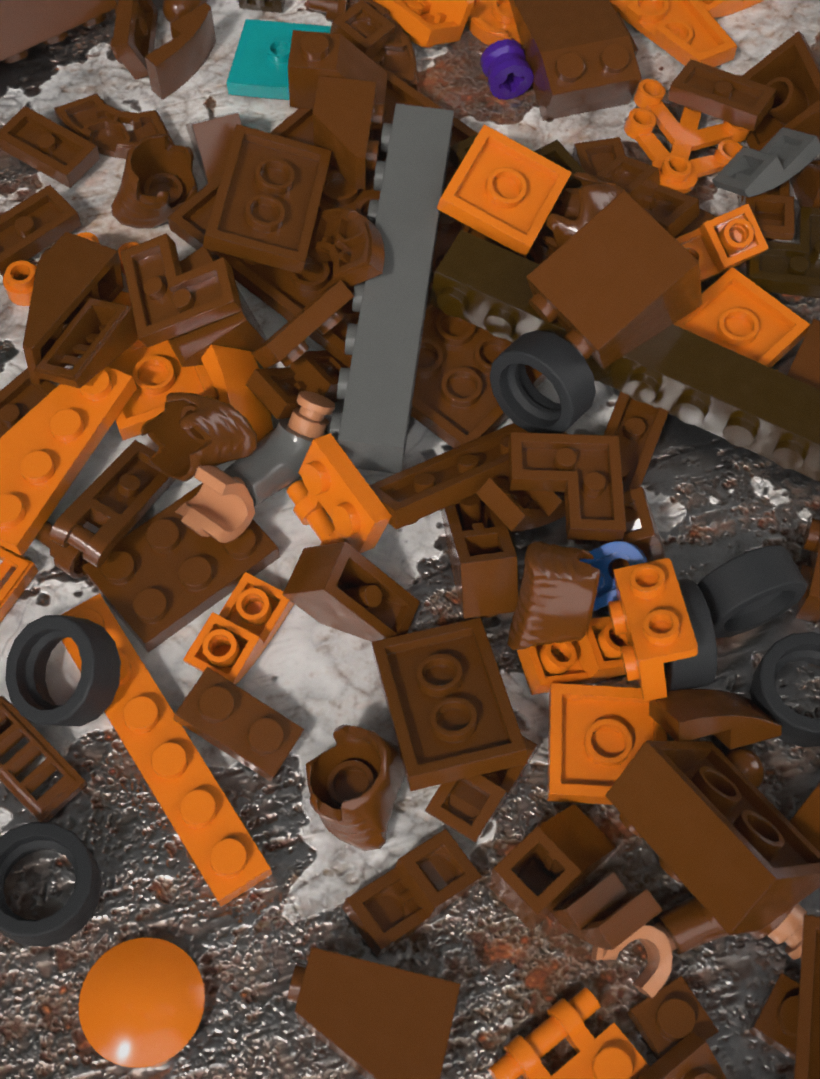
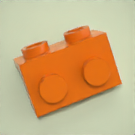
[373,0,474,48]
[608,558,698,702]

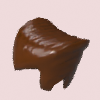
[111,134,198,229]
[540,172,626,251]
[141,392,257,482]
[507,541,600,650]
[306,724,406,851]

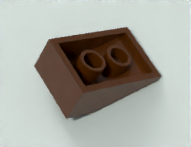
[509,0,642,121]

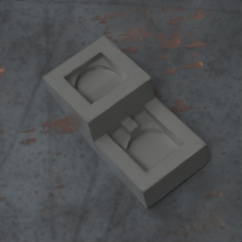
[712,127,820,198]

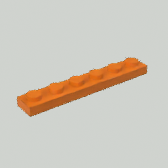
[61,593,272,907]

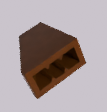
[288,947,461,1079]

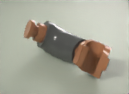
[175,391,335,543]

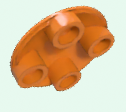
[79,937,205,1068]

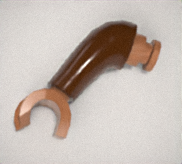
[591,895,807,998]

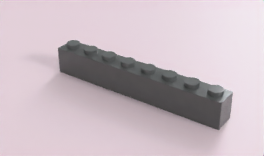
[329,103,454,474]

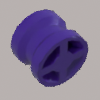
[480,39,534,100]

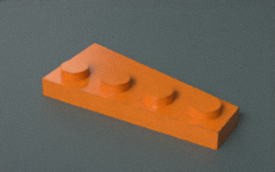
[609,0,737,67]
[0,366,137,556]

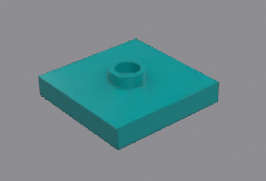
[226,19,331,100]

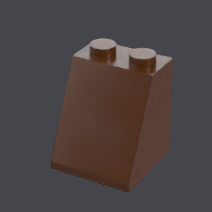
[526,190,702,369]

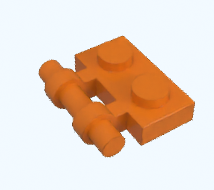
[286,433,392,553]
[488,987,650,1079]

